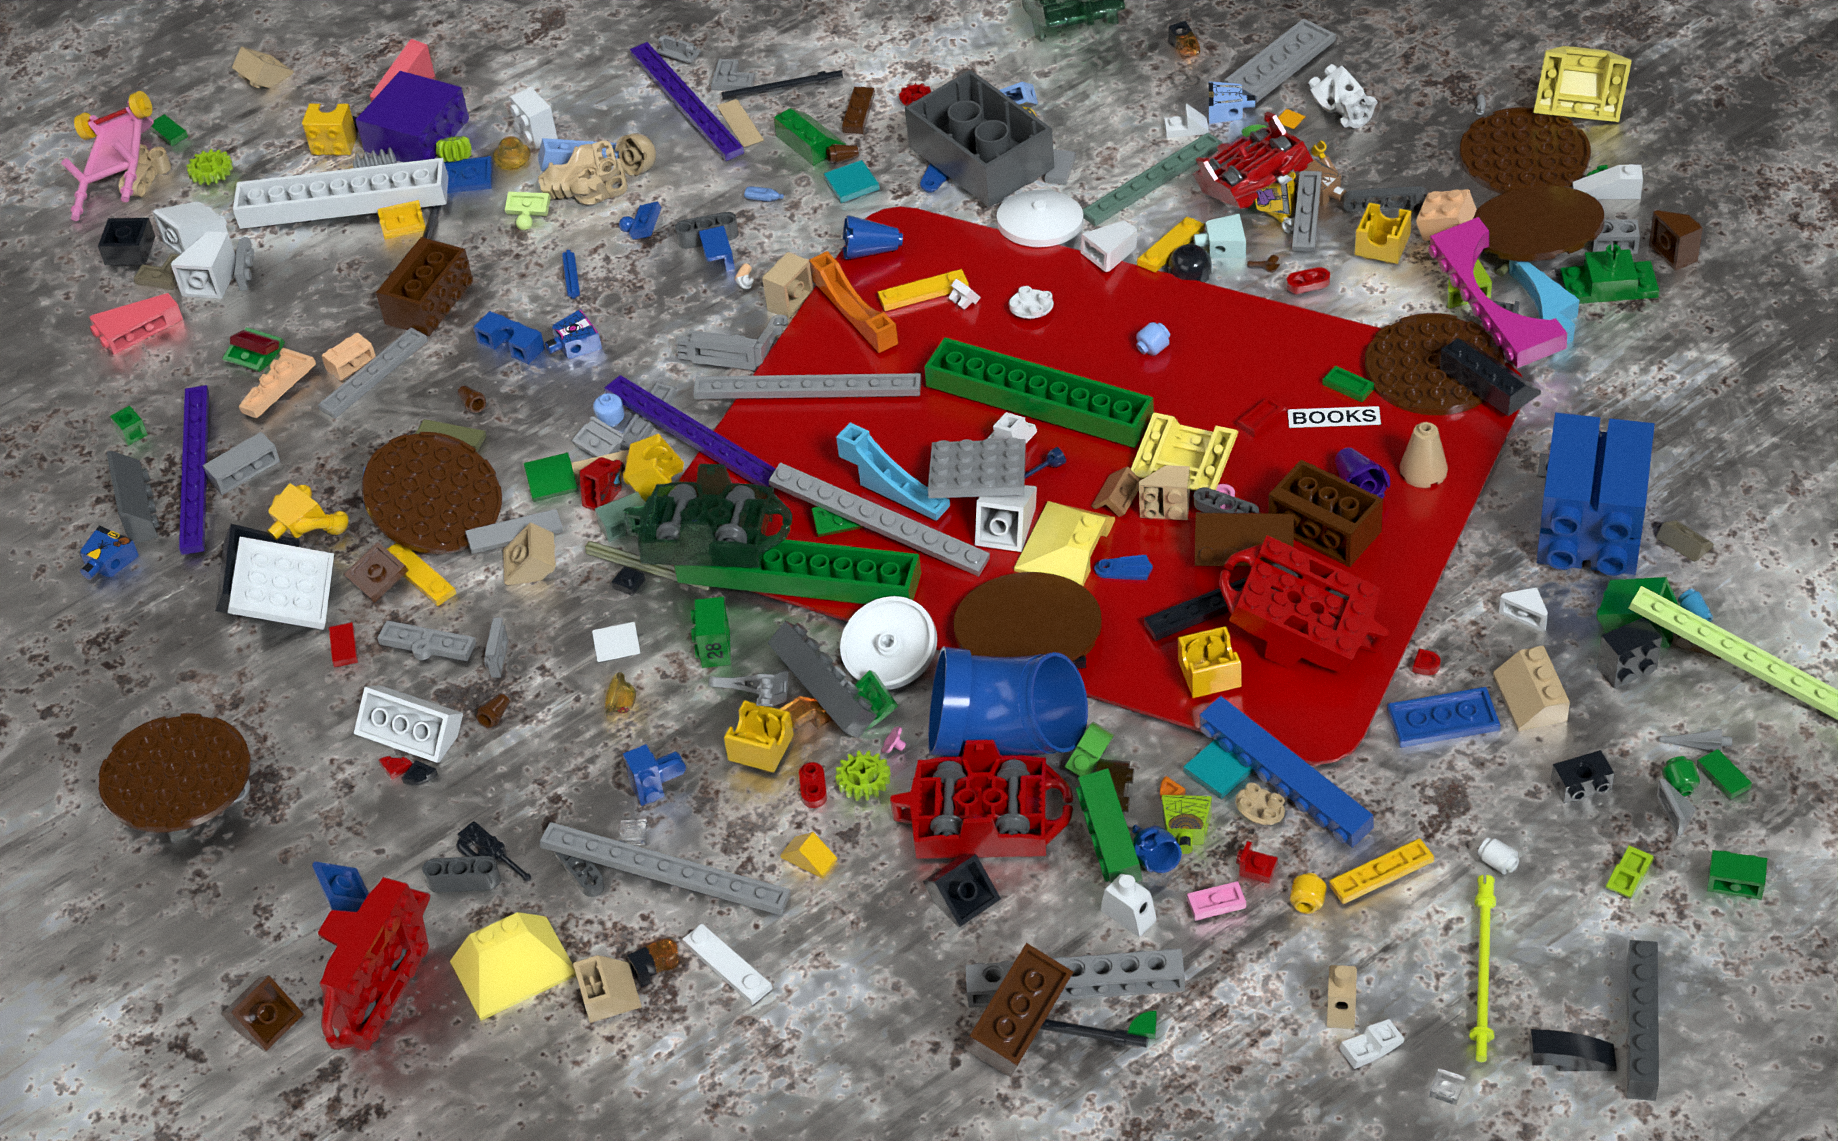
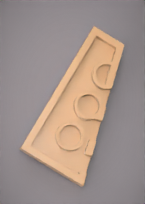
[239,348,316,418]

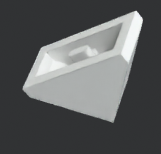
[1499,587,1548,632]

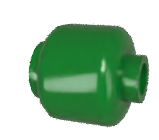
[1662,756,1700,797]

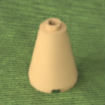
[1400,422,1448,488]

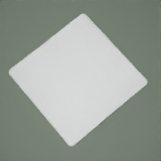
[592,622,640,662]

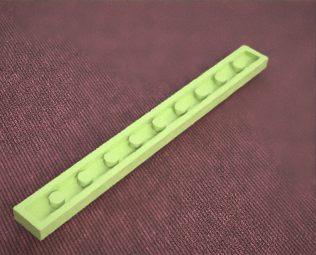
[1628,586,1838,720]

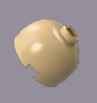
[615,133,656,176]

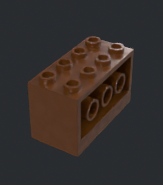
[376,237,473,337]
[1268,460,1383,567]
[963,943,1074,1078]

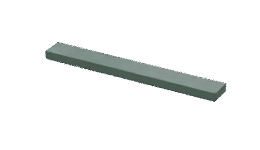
[1083,133,1222,227]

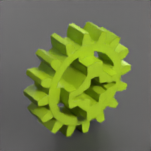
[187,149,233,185]
[835,750,891,801]

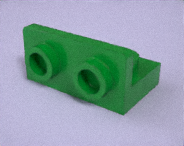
[812,506,864,537]

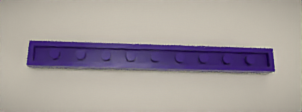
[630,42,744,161]
[604,375,776,493]
[179,385,209,555]

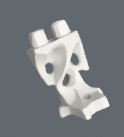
[1309,64,1378,128]

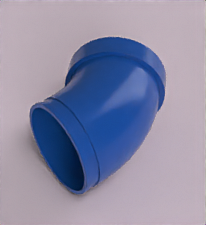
[928,647,1088,757]

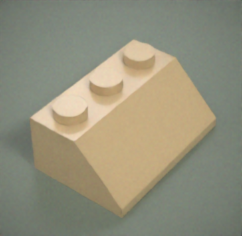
[1493,645,1570,732]

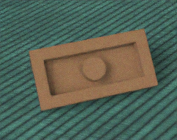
[1092,466,1141,517]

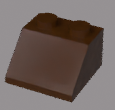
[1649,210,1703,271]
[221,975,304,1052]

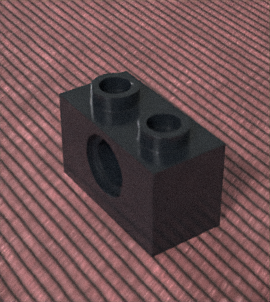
[1551,750,1614,803]

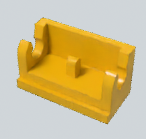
[377,200,425,240]

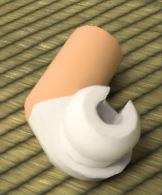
[735,263,754,289]

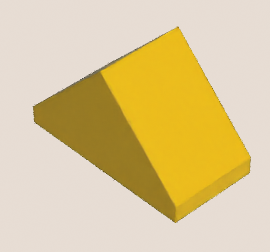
[780,832,838,879]

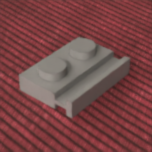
[571,416,627,457]
[485,618,509,678]

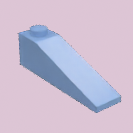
[538,138,620,171]

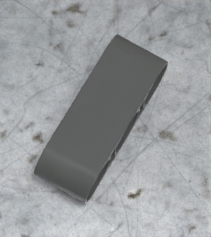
[675,212,739,249]
[422,856,501,892]

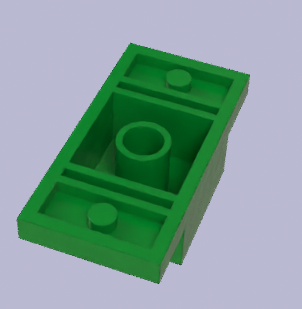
[1560,244,1659,304]

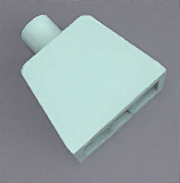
[1194,214,1246,258]

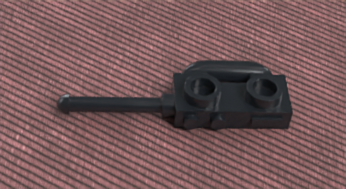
[456,821,531,882]

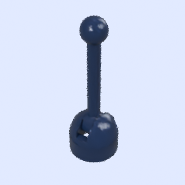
[1025,447,1066,479]

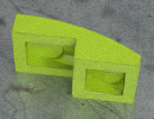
[1606,845,1654,899]

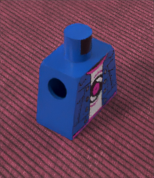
[545,309,602,359]

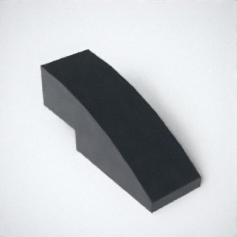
[1529,1029,1617,1071]

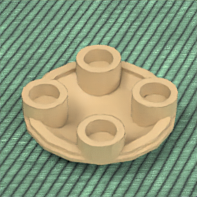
[1235,783,1285,825]

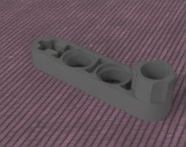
[1342,186,1428,215]

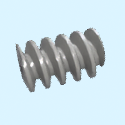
[353,147,397,168]

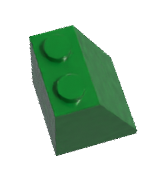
[1596,577,1679,648]

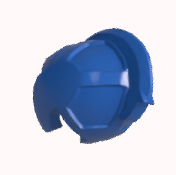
[1132,825,1182,873]

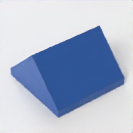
[312,861,369,912]

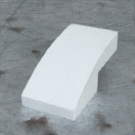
[1339,1019,1404,1069]

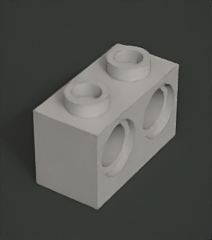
[1591,219,1640,254]

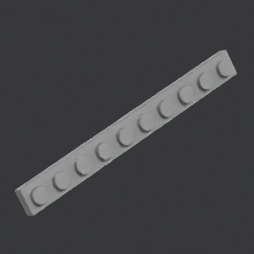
[693,373,921,399]
[769,463,990,577]
[540,822,790,915]

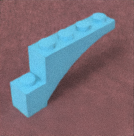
[1509,260,1579,344]
[836,423,950,521]

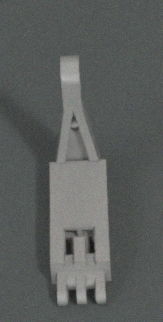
[676,314,788,370]
[708,670,788,706]

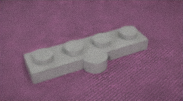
[377,621,476,661]

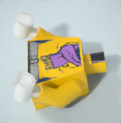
[1255,171,1296,233]

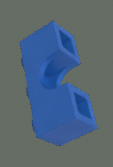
[473,311,545,365]

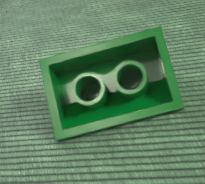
[774,108,846,166]

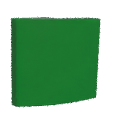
[222,327,285,372]
[524,452,578,502]
[855,670,898,732]

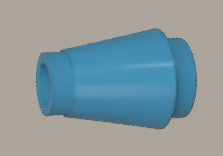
[1678,589,1713,622]

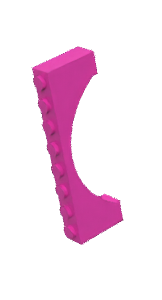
[1428,217,1567,368]

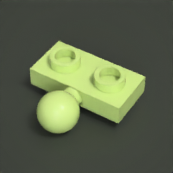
[505,192,551,230]

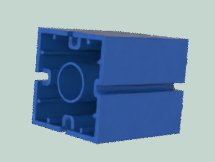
[1536,412,1655,576]

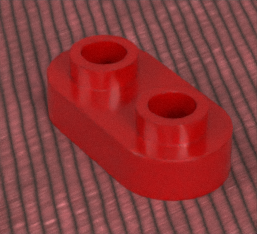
[1286,267,1330,294]
[799,762,827,808]

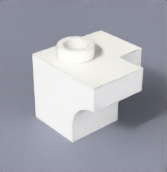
[988,412,1037,443]

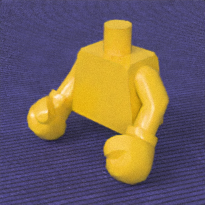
[267,483,349,540]

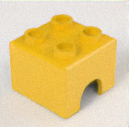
[302,103,357,155]
[1355,202,1412,264]
[623,434,684,503]
[1178,626,1241,698]
[724,700,794,773]

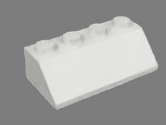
[354,685,463,763]

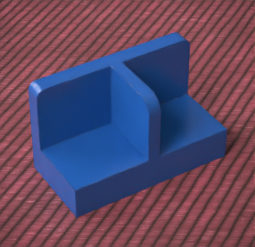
[699,226,735,271]

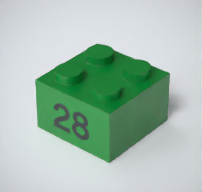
[691,597,731,668]

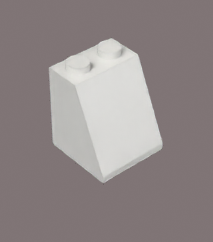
[152,201,228,255]
[171,231,236,299]
[975,485,1037,552]

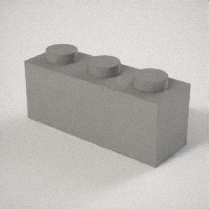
[203,432,280,495]

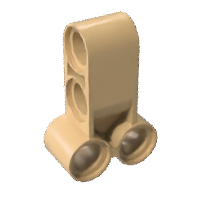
[119,144,171,197]

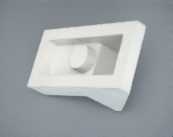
[1165,104,1209,138]

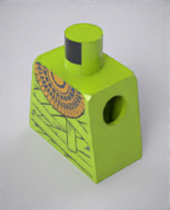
[1162,795,1212,854]

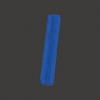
[562,250,580,299]

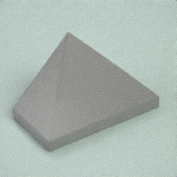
[1657,779,1697,836]

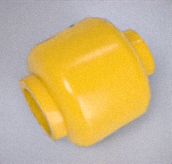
[1289,873,1327,914]

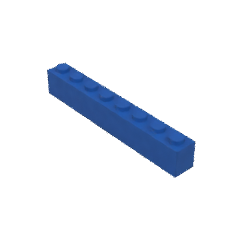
[1200,696,1374,848]

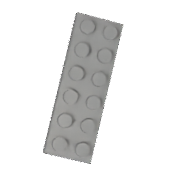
[1224,18,1336,103]

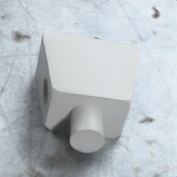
[1101,874,1157,937]

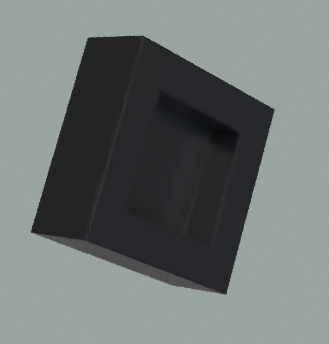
[611,566,645,596]

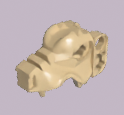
[538,140,628,205]

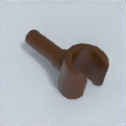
[1247,255,1280,273]

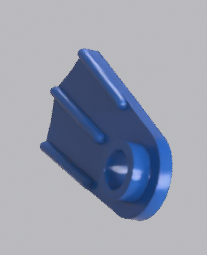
[920,163,949,193]
[1095,555,1153,580]

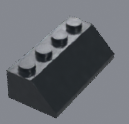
[1440,338,1541,416]

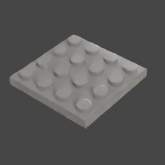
[928,438,1026,498]

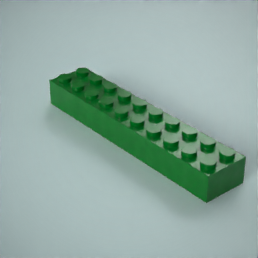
[925,337,1154,448]
[674,528,921,604]

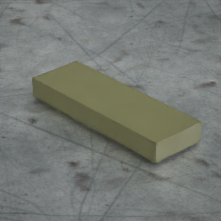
[415,419,487,452]

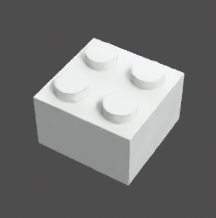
[510,87,558,149]

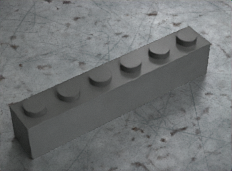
[768,620,877,738]
[1627,940,1659,1101]

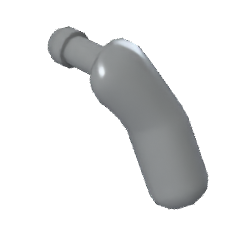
[1475,94,1486,115]

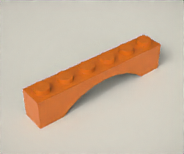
[809,251,898,353]

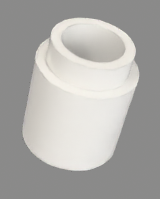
[1478,837,1519,874]

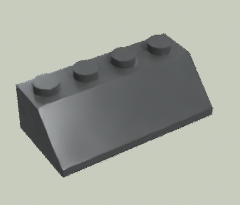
[106,450,160,544]

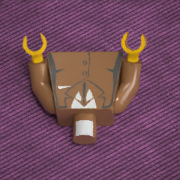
[1293,140,1346,207]

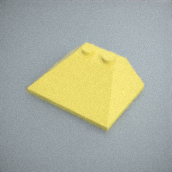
[1533,46,1632,122]
[1131,412,1238,491]
[1014,501,1115,586]
[450,912,576,1021]

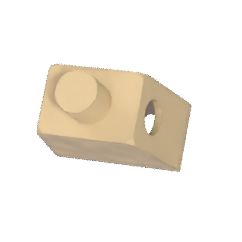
[1327,965,1357,1029]

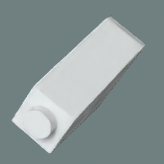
[1081,220,1138,272]

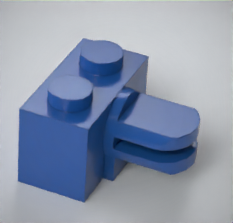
[623,744,686,806]

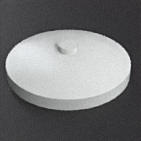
[997,190,1083,247]
[840,596,937,690]

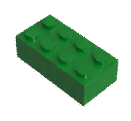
[1076,768,1143,884]

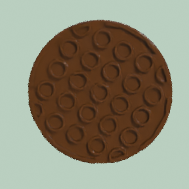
[1459,107,1591,194]
[1473,186,1605,261]
[1365,313,1505,415]
[361,432,502,554]
[954,572,1102,662]
[98,713,251,833]

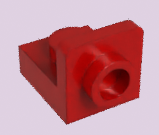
[1236,841,1278,884]

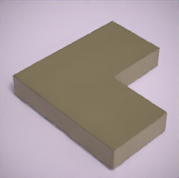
[133,253,180,290]

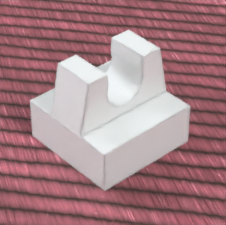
[949,279,981,310]

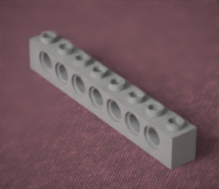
[965,948,1185,1007]

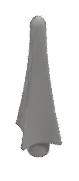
[1658,729,1732,752]

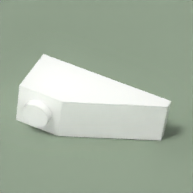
[1572,164,1643,199]

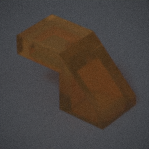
[780,696,833,730]

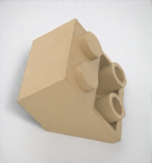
[1139,465,1190,520]
[573,955,642,1023]

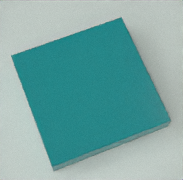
[824,160,880,203]
[1183,740,1254,800]

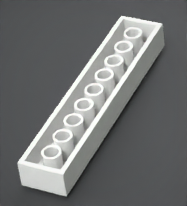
[233,158,448,229]

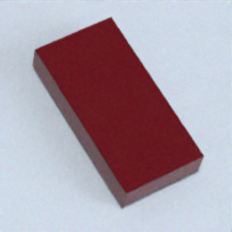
[230,330,279,355]

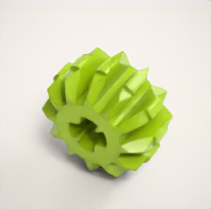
[436,136,472,162]

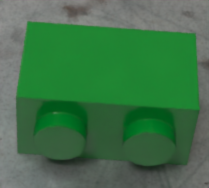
[1707,850,1768,900]

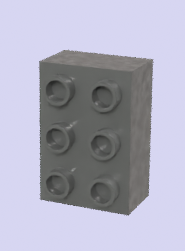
[905,70,1054,207]

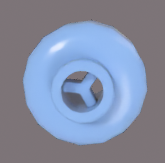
[1136,322,1170,356]
[593,393,624,427]

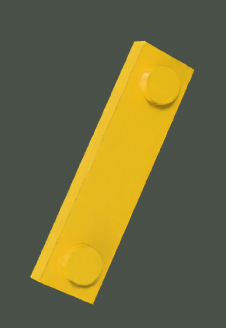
[1137,217,1205,272]
[878,269,969,311]
[387,543,457,606]
[1329,838,1434,904]

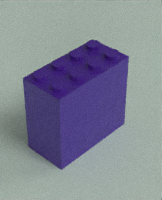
[355,71,469,162]

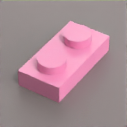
[1187,881,1246,921]

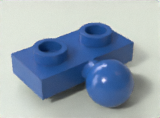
[619,201,662,240]

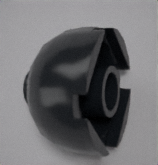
[1168,244,1212,282]

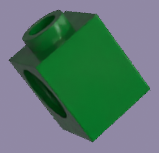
[110,405,148,446]

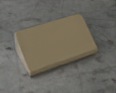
[1657,520,1714,562]

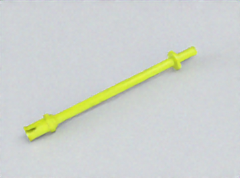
[1469,875,1496,1062]

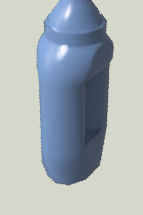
[744,186,784,202]

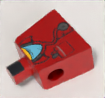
[579,457,625,511]

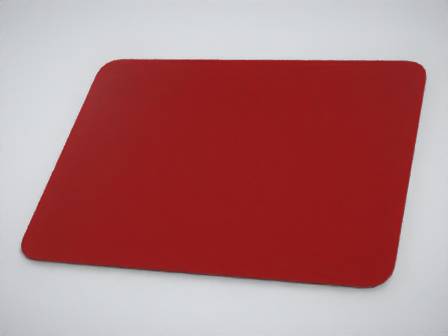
[648,206,1523,766]

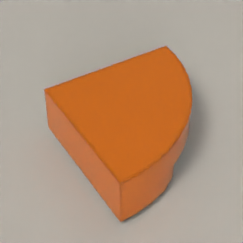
[1160,776,1186,802]

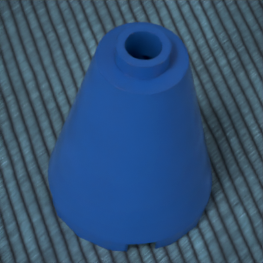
[843,216,903,259]

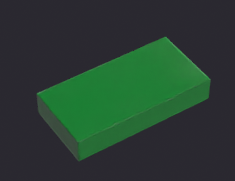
[149,114,188,146]
[1323,366,1374,402]
[1696,749,1752,800]

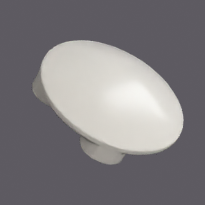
[1009,286,1053,319]

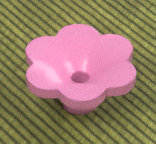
[881,726,906,754]

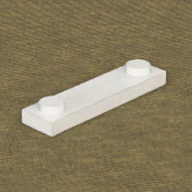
[682,924,772,1006]

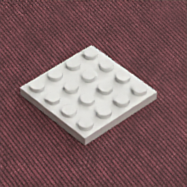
[228,537,334,630]

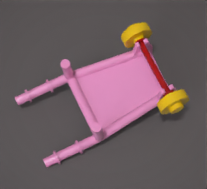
[61,91,154,221]

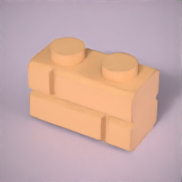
[322,332,376,381]

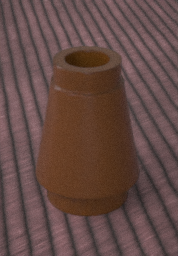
[826,144,859,165]
[458,386,486,413]
[476,693,510,728]

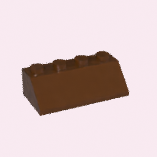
[1195,512,1294,566]

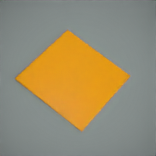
[1278,109,1306,129]

